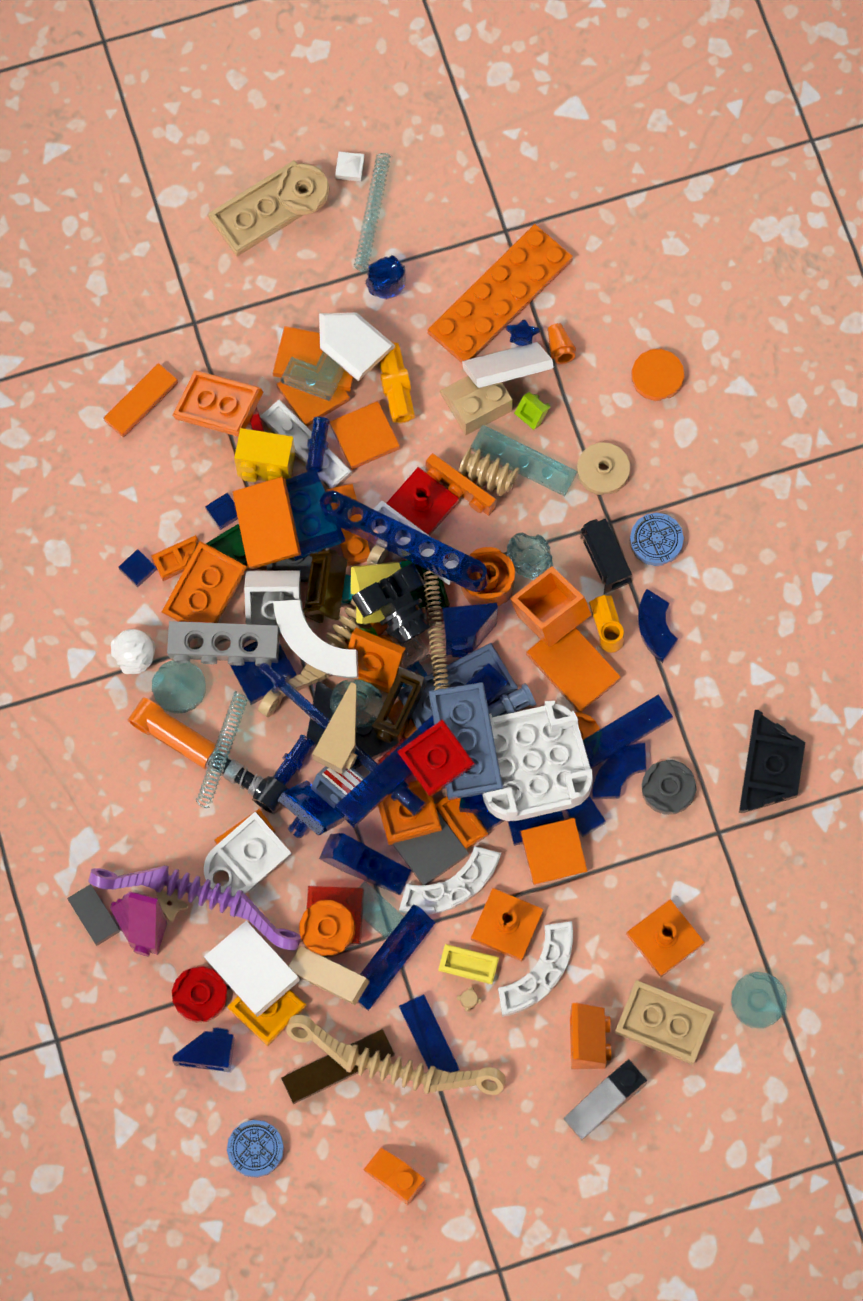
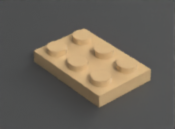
[615,980,714,1065]

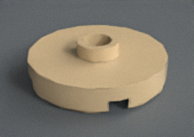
[277,164,329,215]
[577,442,630,495]

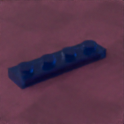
[357,904,435,1011]

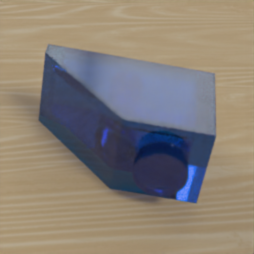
[172,1028,235,1072]

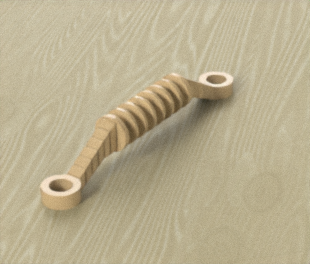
[258,540,391,717]
[286,1015,506,1095]

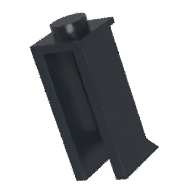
[580,518,632,595]

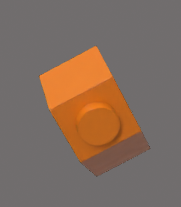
[363,1148,425,1206]

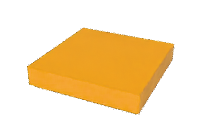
[227,990,306,1047]

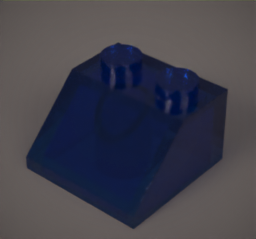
[443,603,498,658]

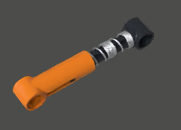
[127,697,290,814]

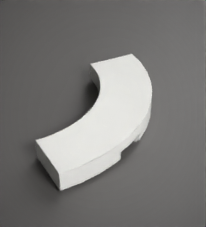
[273,600,359,678]
[399,846,501,915]
[498,921,573,1017]

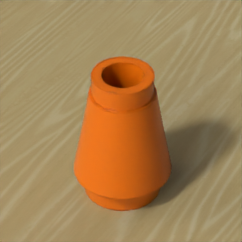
[547,323,576,364]

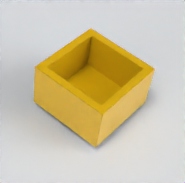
[234,428,296,485]

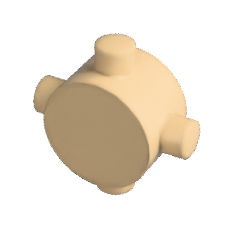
[457,987,481,1012]

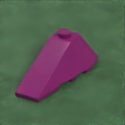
[110,892,167,956]

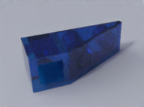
[319,833,411,895]

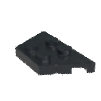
[306,681,403,769]
[738,709,806,813]

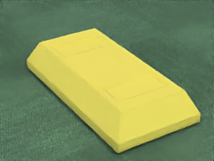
[438,944,499,984]

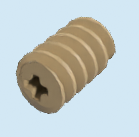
[459,446,519,496]

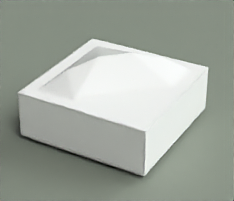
[335,152,364,182]

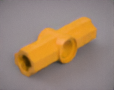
[380,341,415,424]

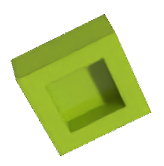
[514,391,550,430]

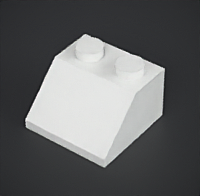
[244,571,301,634]

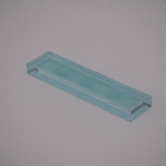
[471,425,577,496]

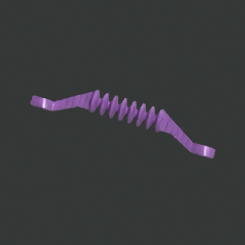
[88,865,301,950]

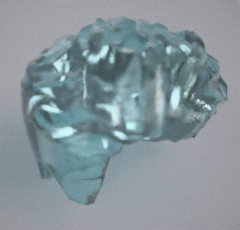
[507,532,553,580]

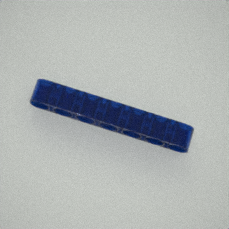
[319,490,489,592]

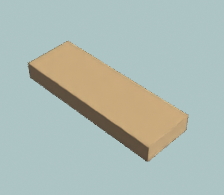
[288,946,370,1005]

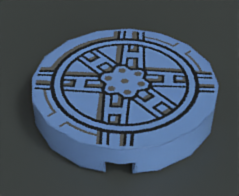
[630,513,684,566]
[227,1120,284,1178]

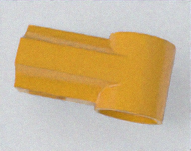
[589,595,624,653]

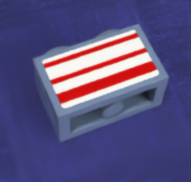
[311,766,379,824]

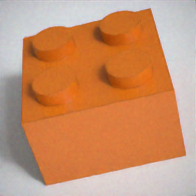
[510,566,591,648]

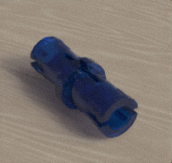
[306,417,330,473]
[273,734,315,786]

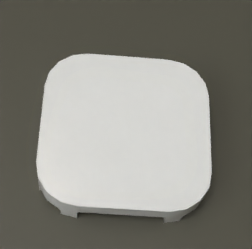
[482,701,592,821]

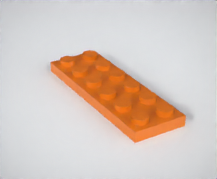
[427,224,573,363]

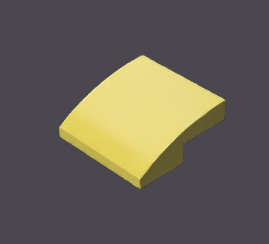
[351,562,401,624]

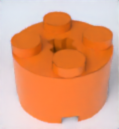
[461,547,515,608]

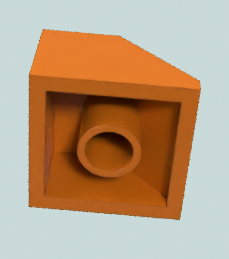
[570,1003,611,1069]

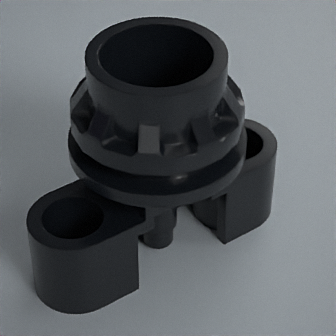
[351,563,430,645]

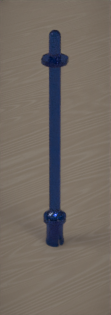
[259,663,426,816]

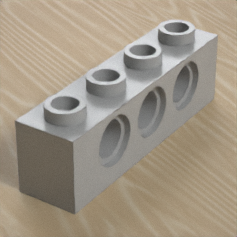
[167,621,280,667]

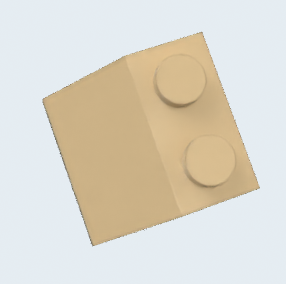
[440,376,512,435]

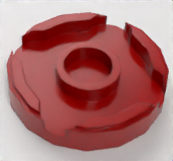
[172,966,228,1023]

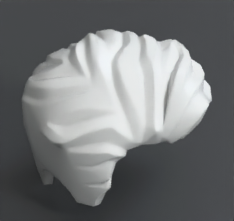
[111,629,156,674]

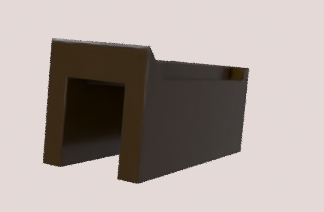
[303,548,348,623]
[372,666,427,743]

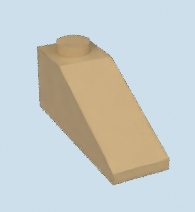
[312,682,357,775]

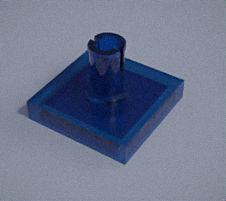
[278,780,345,838]

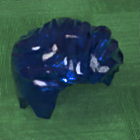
[365,255,407,299]

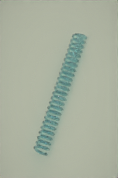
[354,153,391,272]
[196,691,248,808]

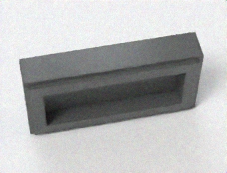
[67,884,120,946]

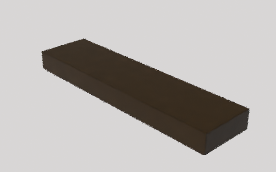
[281,1029,395,1104]

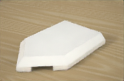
[319,313,395,381]

